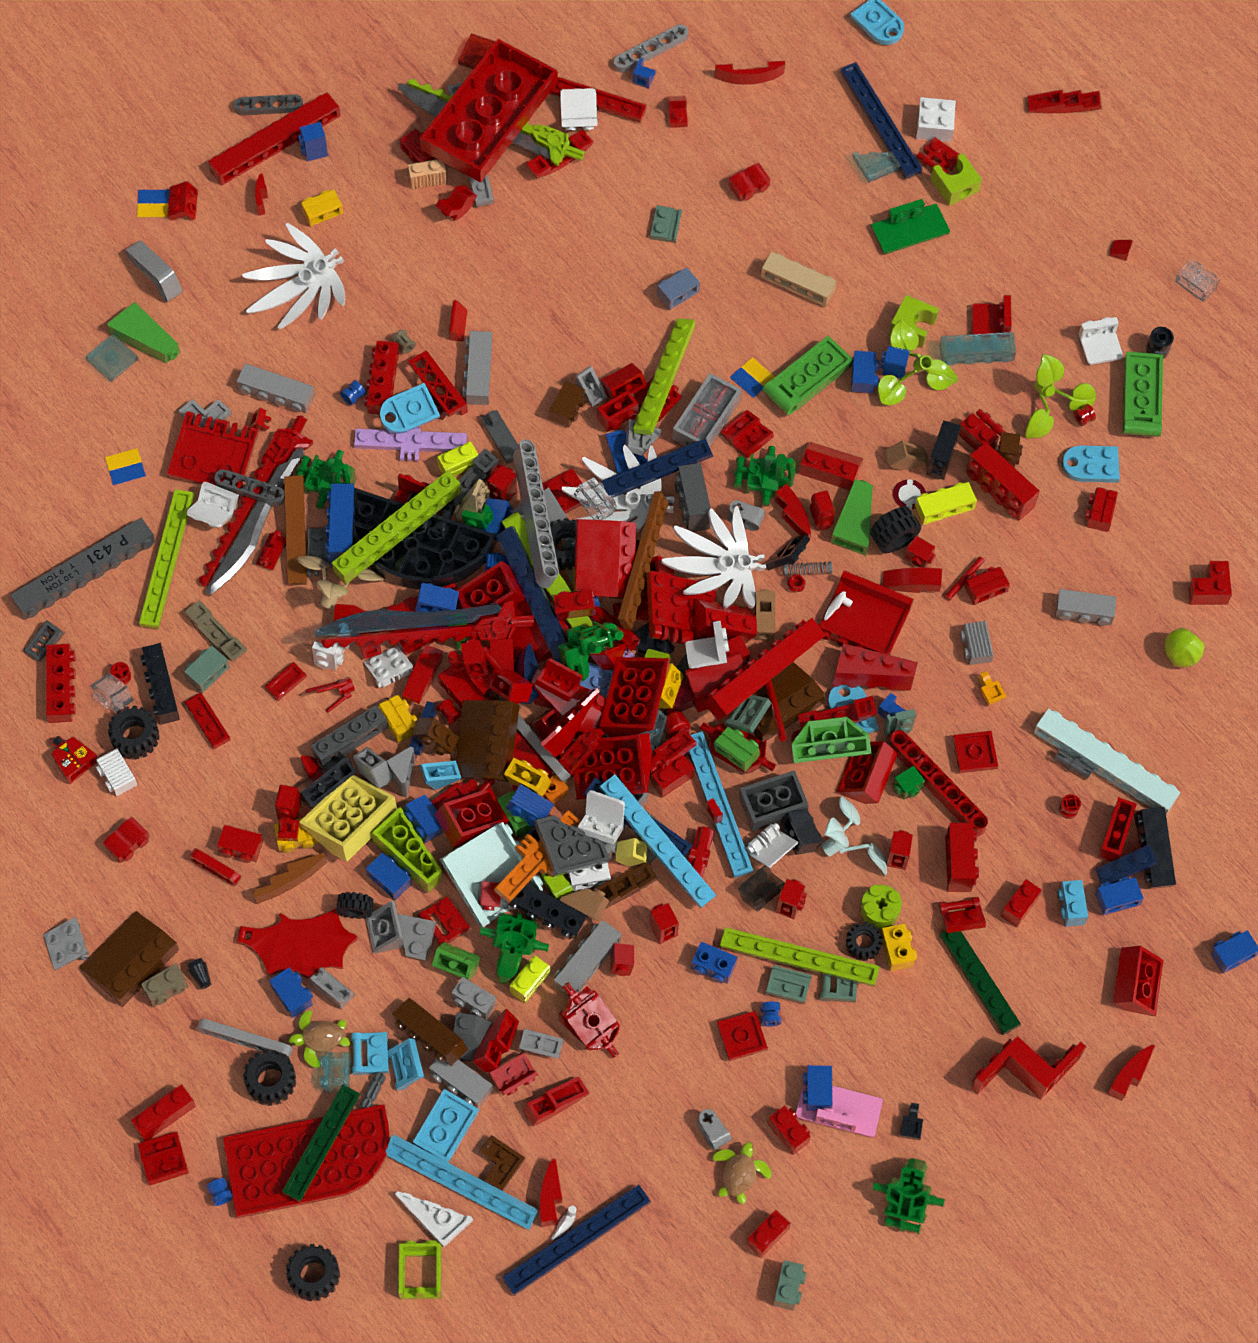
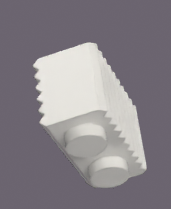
[96,748,137,796]

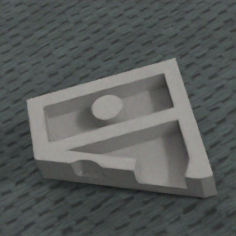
[626,419,662,456]
[398,914,436,961]

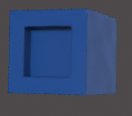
[632,58,656,89]
[877,693,906,719]

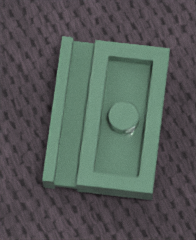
[650,205,682,243]
[883,709,916,737]
[766,965,812,1004]

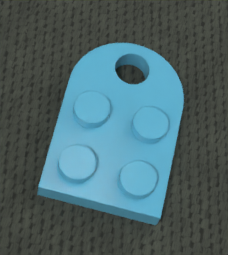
[850,0,904,45]
[380,383,440,434]
[1062,446,1120,483]
[828,685,879,734]

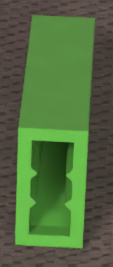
[107,302,180,363]
[831,479,873,556]

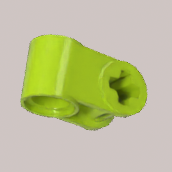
[541,873,574,900]

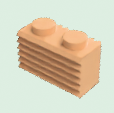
[408,160,446,190]

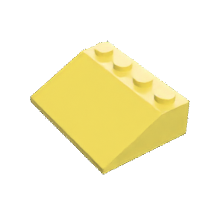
[299,775,397,862]

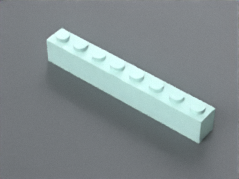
[1034,708,1180,815]

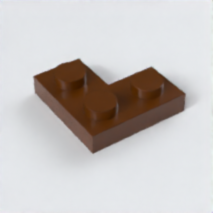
[480,1135,525,1191]

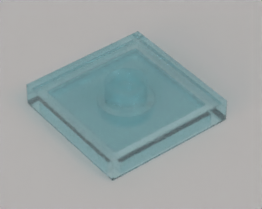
[86,334,138,382]

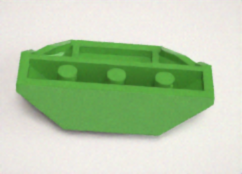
[791,717,871,763]

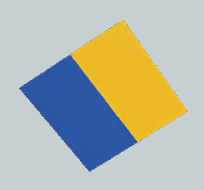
[137,190,170,217]
[730,357,775,398]
[105,448,146,485]

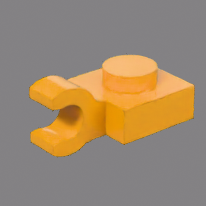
[978,671,1007,706]

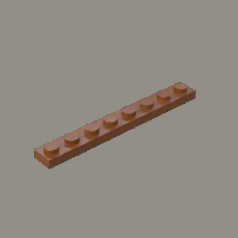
[618,491,668,630]

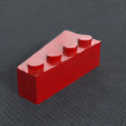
[833,644,918,691]

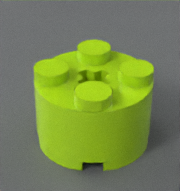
[860,885,902,930]

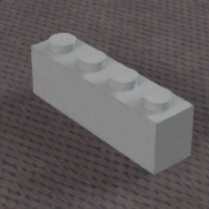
[463,331,492,405]
[236,363,315,413]
[553,920,622,996]

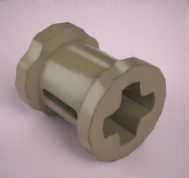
[392,329,416,354]

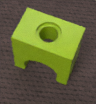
[931,153,982,206]
[889,295,939,348]

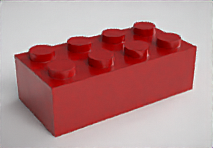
[966,442,1040,521]

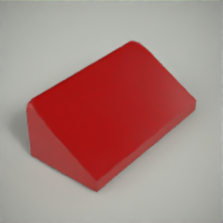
[449,300,467,341]

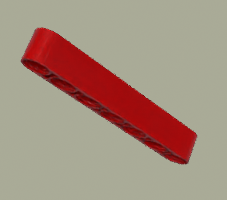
[889,730,988,836]

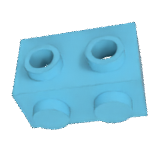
[1057,880,1088,927]

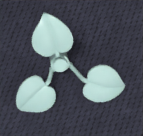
[822,796,887,876]

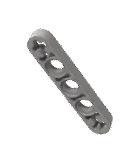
[614,25,688,73]
[517,714,571,782]
[196,1019,293,1059]

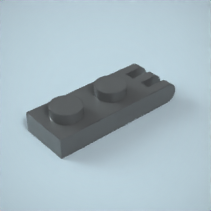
[307,528,328,576]

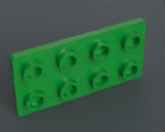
[871,199,950,254]

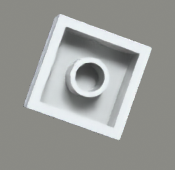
[916,97,956,142]

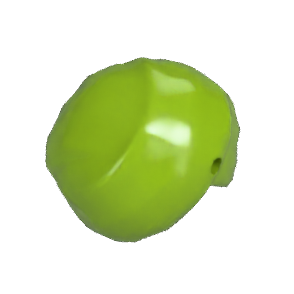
[1164,628,1205,668]

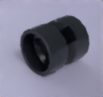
[1146,326,1174,359]

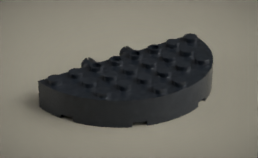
[352,488,497,589]

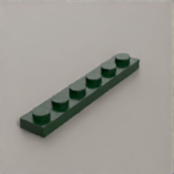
[939,931,1021,1036]
[282,1084,360,1203]

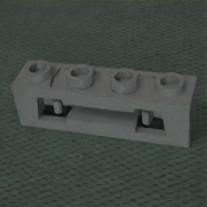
[311,705,388,767]

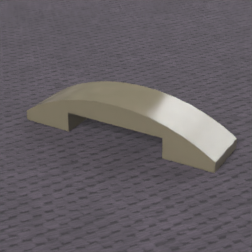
[185,600,248,662]

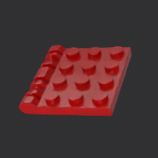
[167,411,259,493]
[646,571,716,645]

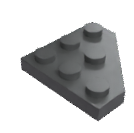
[534,815,610,877]

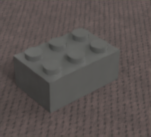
[675,463,711,532]
[739,770,809,831]

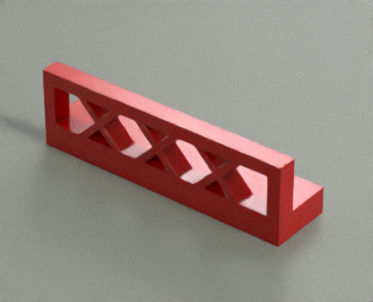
[408,350,468,417]

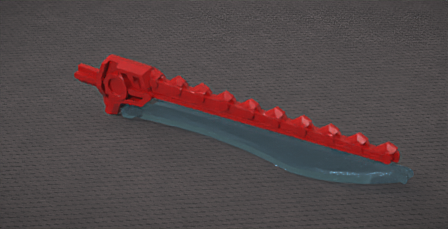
[314,600,534,648]

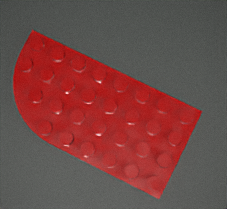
[223,1104,390,1219]

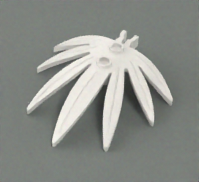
[242,223,345,329]
[562,445,674,536]
[661,506,766,609]

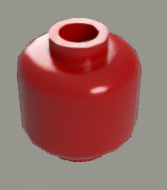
[662,711,691,738]

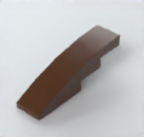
[587,862,658,917]

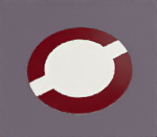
[893,479,926,510]

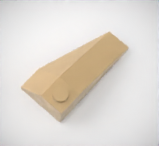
[454,479,491,524]

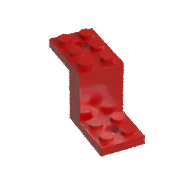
[972,1036,1087,1100]

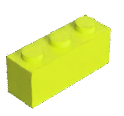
[915,482,977,525]

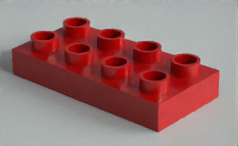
[420,39,558,183]

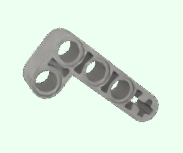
[125,240,183,302]

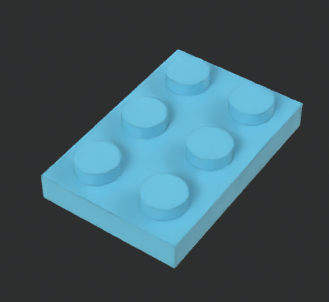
[413,1089,480,1163]

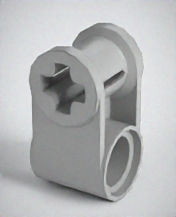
[727,500,765,531]
[697,1109,732,1151]

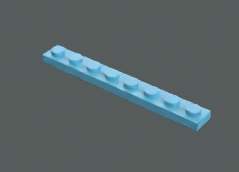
[688,731,753,878]
[599,775,716,909]
[385,1135,538,1230]

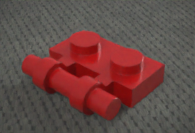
[916,137,960,174]

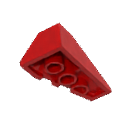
[531,669,606,735]
[539,686,600,758]

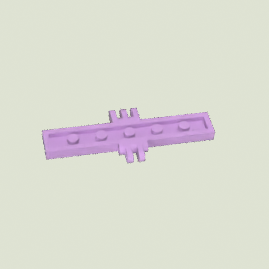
[354,427,467,461]

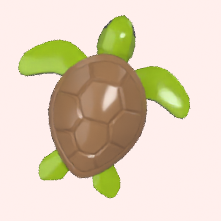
[289,1010,350,1068]
[713,1142,772,1204]

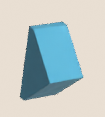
[420,761,461,790]

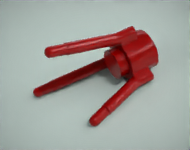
[305,677,355,712]

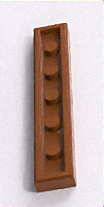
[284,475,307,586]

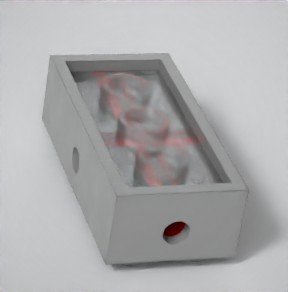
[672,373,742,447]

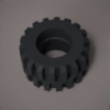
[870,506,922,553]
[550,518,576,570]
[108,706,160,759]
[243,1050,296,1106]
[286,1244,340,1301]

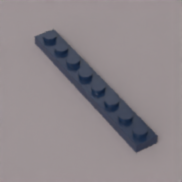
[840,62,922,179]
[496,526,569,664]
[502,1185,651,1296]

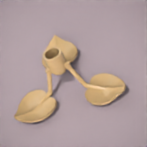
[295,556,384,609]

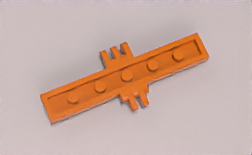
[494,810,581,904]

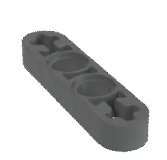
[234,94,303,115]
[215,469,285,506]

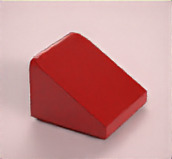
[1109,239,1133,261]
[300,755,320,778]

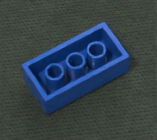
[325,484,355,568]

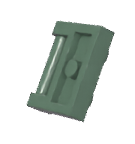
[724,695,771,733]
[820,974,857,1003]

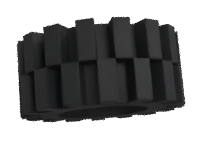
[336,892,374,919]
[846,922,883,961]

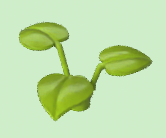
[877,320,958,406]
[1025,354,1097,438]

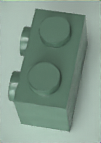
[184,645,230,693]
[773,1260,807,1311]

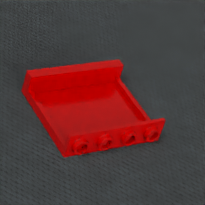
[818,570,914,655]

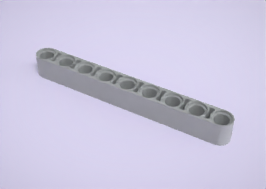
[513,440,559,588]

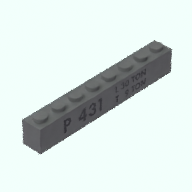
[11,517,155,620]

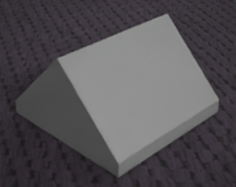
[387,747,415,798]
[366,901,404,953]

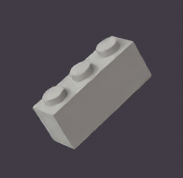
[1055,589,1116,626]
[429,1059,493,1109]

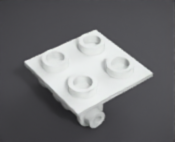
[364,645,413,688]
[746,823,798,868]

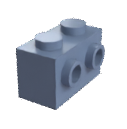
[657,267,700,310]

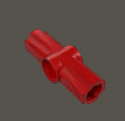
[589,606,640,651]
[688,826,714,879]

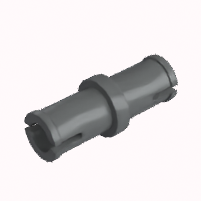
[1054,749,1094,780]

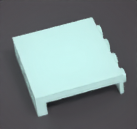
[439,822,543,927]

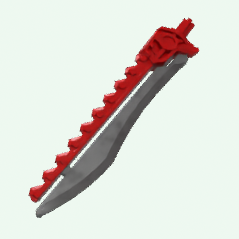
[199,415,313,597]

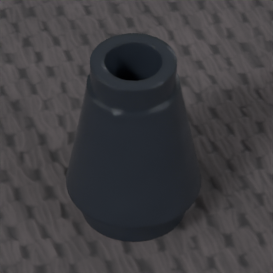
[188,958,212,990]

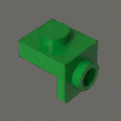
[461,505,493,530]

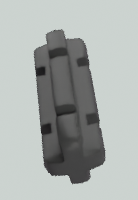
[360,1072,386,1109]

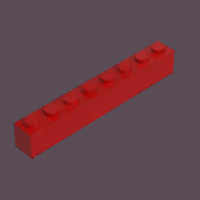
[208,92,340,186]
[704,618,826,721]
[438,666,553,779]

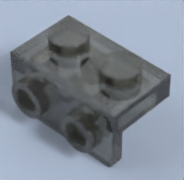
[738,865,785,912]

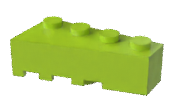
[372,807,442,893]

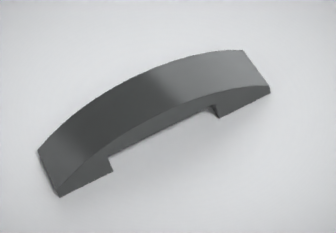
[442,448,499,510]

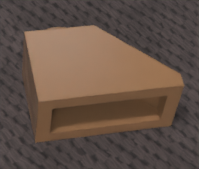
[885,440,929,470]
[560,888,609,921]

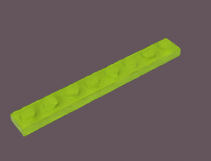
[633,318,696,435]
[139,489,194,629]
[720,927,880,987]

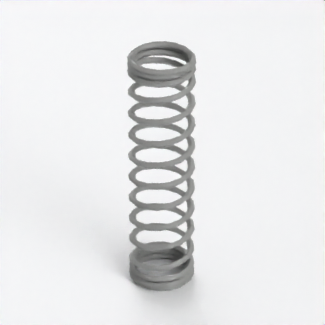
[783,561,832,576]

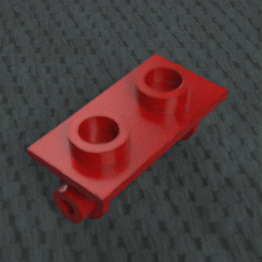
[256,530,286,571]

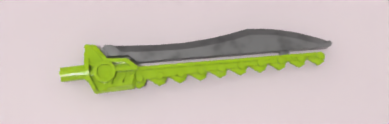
[398,79,585,166]

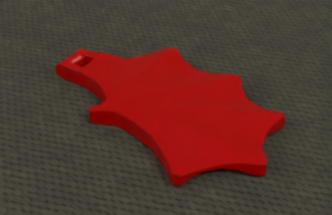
[236,909,358,978]

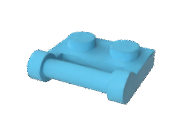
[351,1032,389,1075]
[388,1039,424,1090]

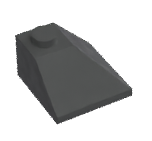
[453,1013,493,1062]

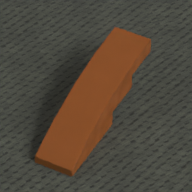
[253,853,327,904]

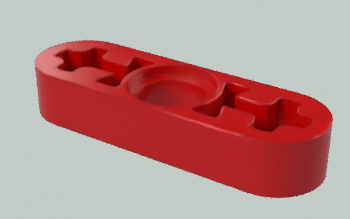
[188,848,242,886]

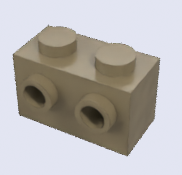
[141,964,189,1007]

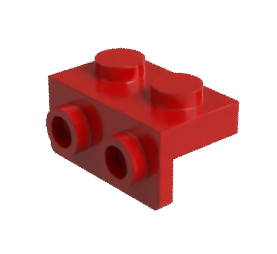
[167,181,198,220]
[535,658,583,702]
[489,1052,538,1096]

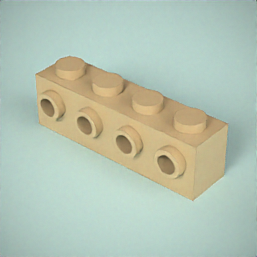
[761,252,837,307]

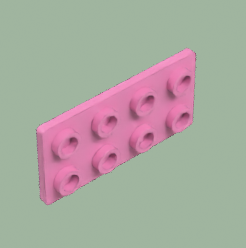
[796,1084,883,1138]

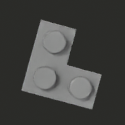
[179,399,232,430]

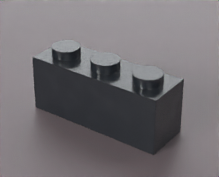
[297,754,357,808]

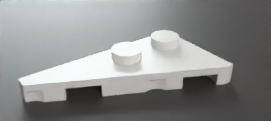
[395,1191,473,1247]

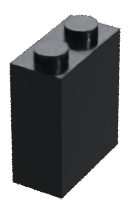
[926,420,961,480]

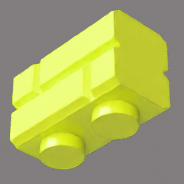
[437,441,478,476]
[510,955,550,1004]

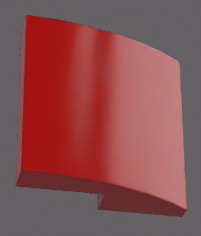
[720,410,774,459]
[138,1132,189,1186]

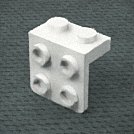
[561,88,597,130]
[1078,317,1123,365]
[187,482,239,527]
[685,621,729,668]
[312,622,351,671]
[578,790,625,845]

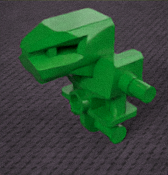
[733,446,796,507]
[296,450,356,509]
[558,621,624,681]
[479,912,549,984]
[873,1158,945,1234]

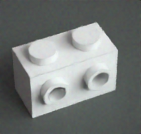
[568,863,611,891]

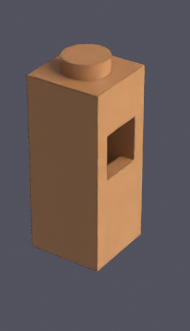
[755,589,775,641]

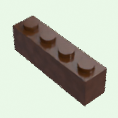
[392,998,468,1066]

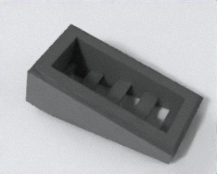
[24,620,65,662]

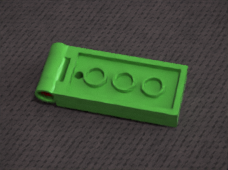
[762,336,853,416]
[1122,352,1163,437]

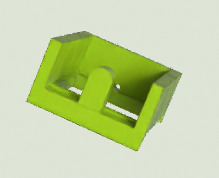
[399,1240,442,1299]

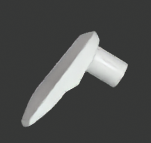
[824,591,853,620]
[551,1206,577,1241]

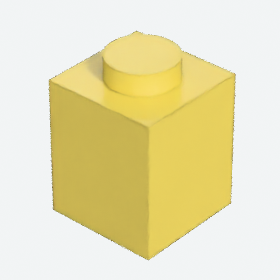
[616,838,647,867]

